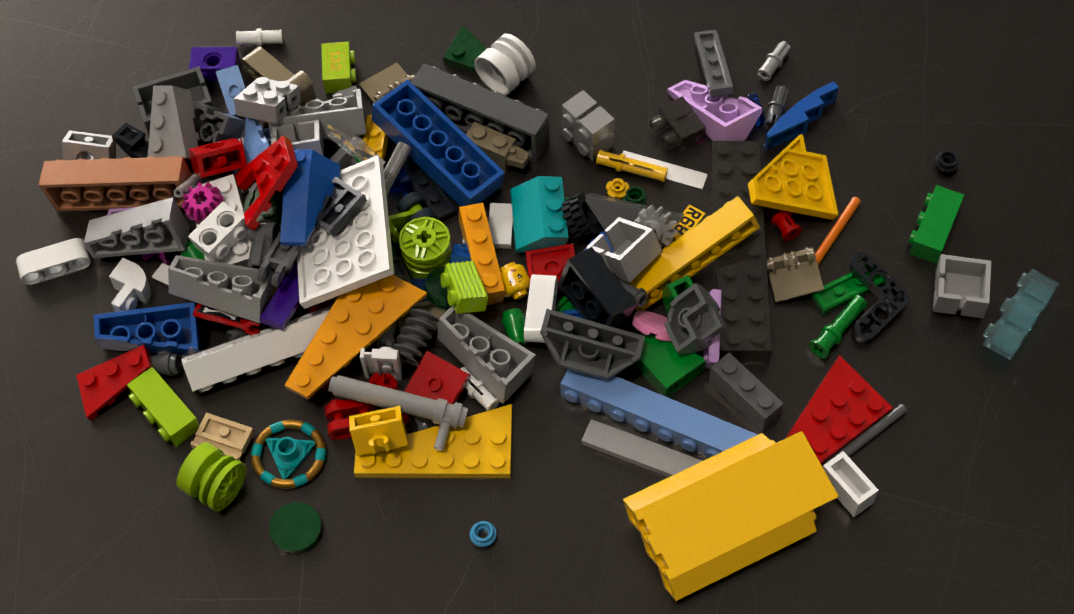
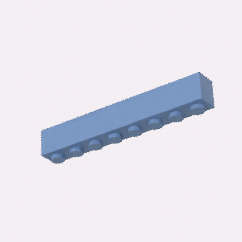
[560,369,758,458]

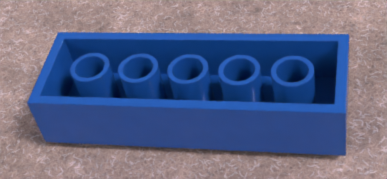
[371,79,505,207]

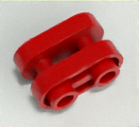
[325,399,377,440]

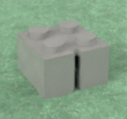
[561,90,615,161]
[271,119,325,156]
[586,217,662,283]
[933,254,991,318]

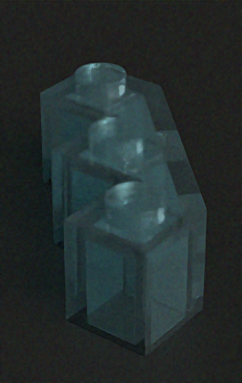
[983,269,1060,360]

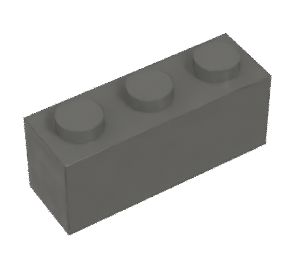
[709,353,784,432]

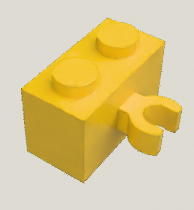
[349,406,408,456]

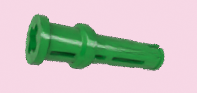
[809,295,867,359]

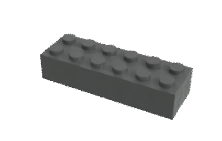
[411,63,549,162]

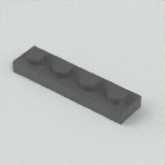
[694,30,733,97]

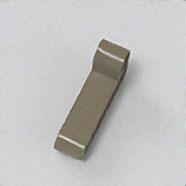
[241,46,316,107]

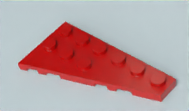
[785,355,893,465]

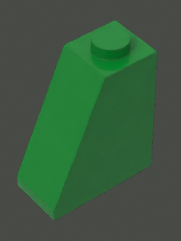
[633,333,706,397]

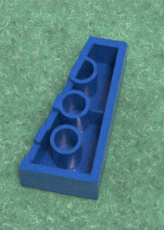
[94,302,202,357]

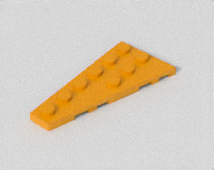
[285,275,427,400]

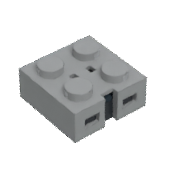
[234,77,301,123]

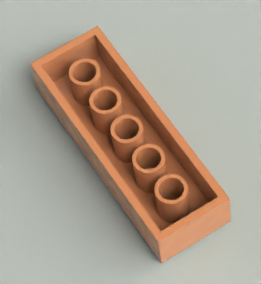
[39,156,197,211]

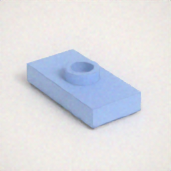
[216,65,245,116]

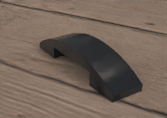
[112,123,194,175]

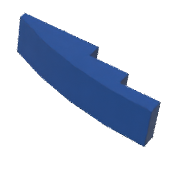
[764,81,839,151]

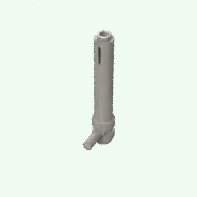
[328,375,468,451]

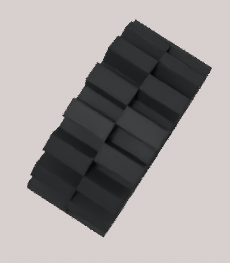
[562,193,603,240]

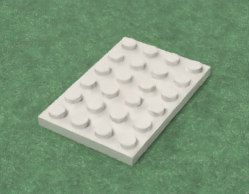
[297,155,394,309]

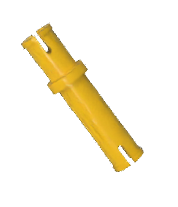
[596,150,668,182]

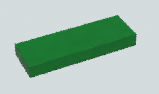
[810,268,885,315]

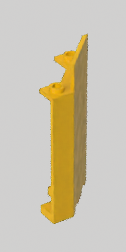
[623,431,839,601]

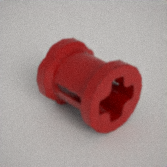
[771,210,802,242]

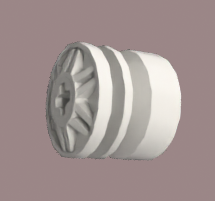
[474,34,536,96]

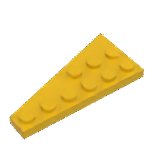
[354,404,512,478]

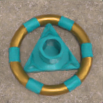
[251,419,327,489]

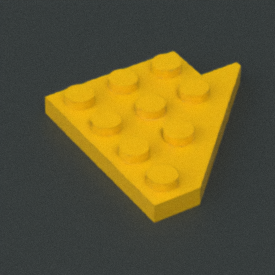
[748,134,838,220]

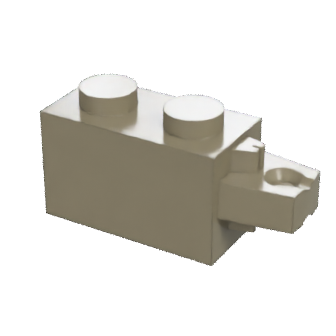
[466,122,530,172]

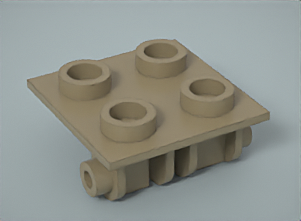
[359,63,415,103]
[765,247,824,303]

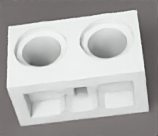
[188,202,249,262]

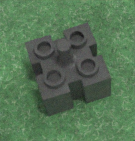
[193,101,246,146]

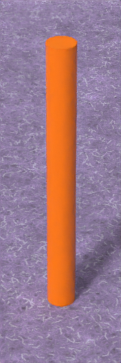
[815,197,861,266]

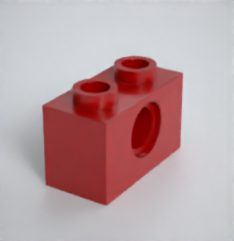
[189,138,247,178]

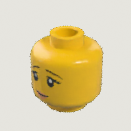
[500,262,531,300]

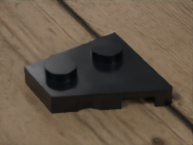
[315,176,367,237]

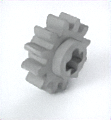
[634,205,678,248]

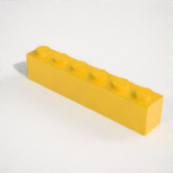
[620,196,760,311]

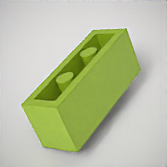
[127,367,200,447]

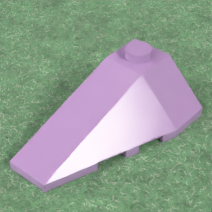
[667,80,762,150]

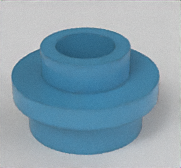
[470,521,496,547]

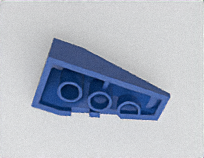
[280,149,341,246]

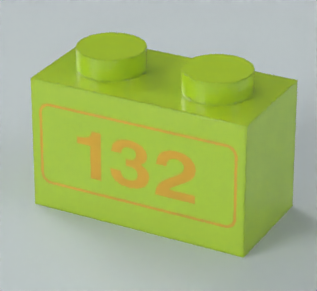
[321,42,356,94]

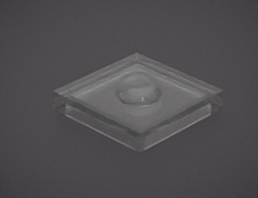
[325,125,386,165]

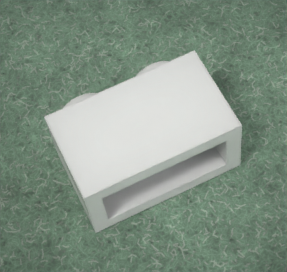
[823,451,879,517]

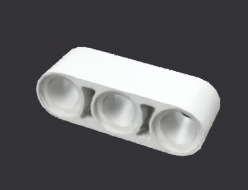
[16,238,91,285]
[524,274,558,343]

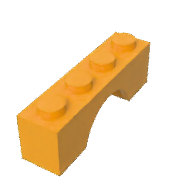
[458,203,505,305]

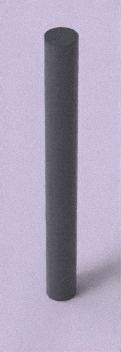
[825,404,907,464]

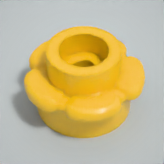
[606,178,629,200]

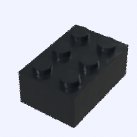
[557,247,637,330]

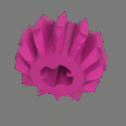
[182,182,225,224]

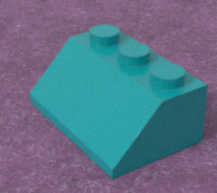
[510,176,569,252]

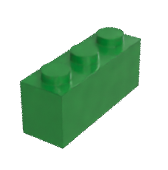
[908,185,964,264]

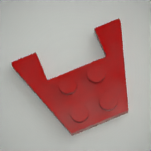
[235,135,298,230]

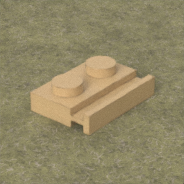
[190,412,254,461]

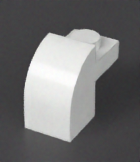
[109,258,151,312]

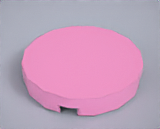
[632,311,672,342]

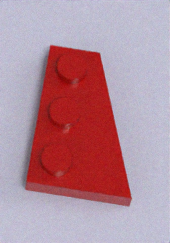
[76,345,153,421]

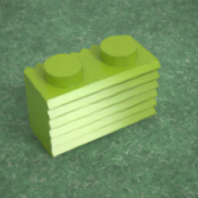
[441,260,488,314]

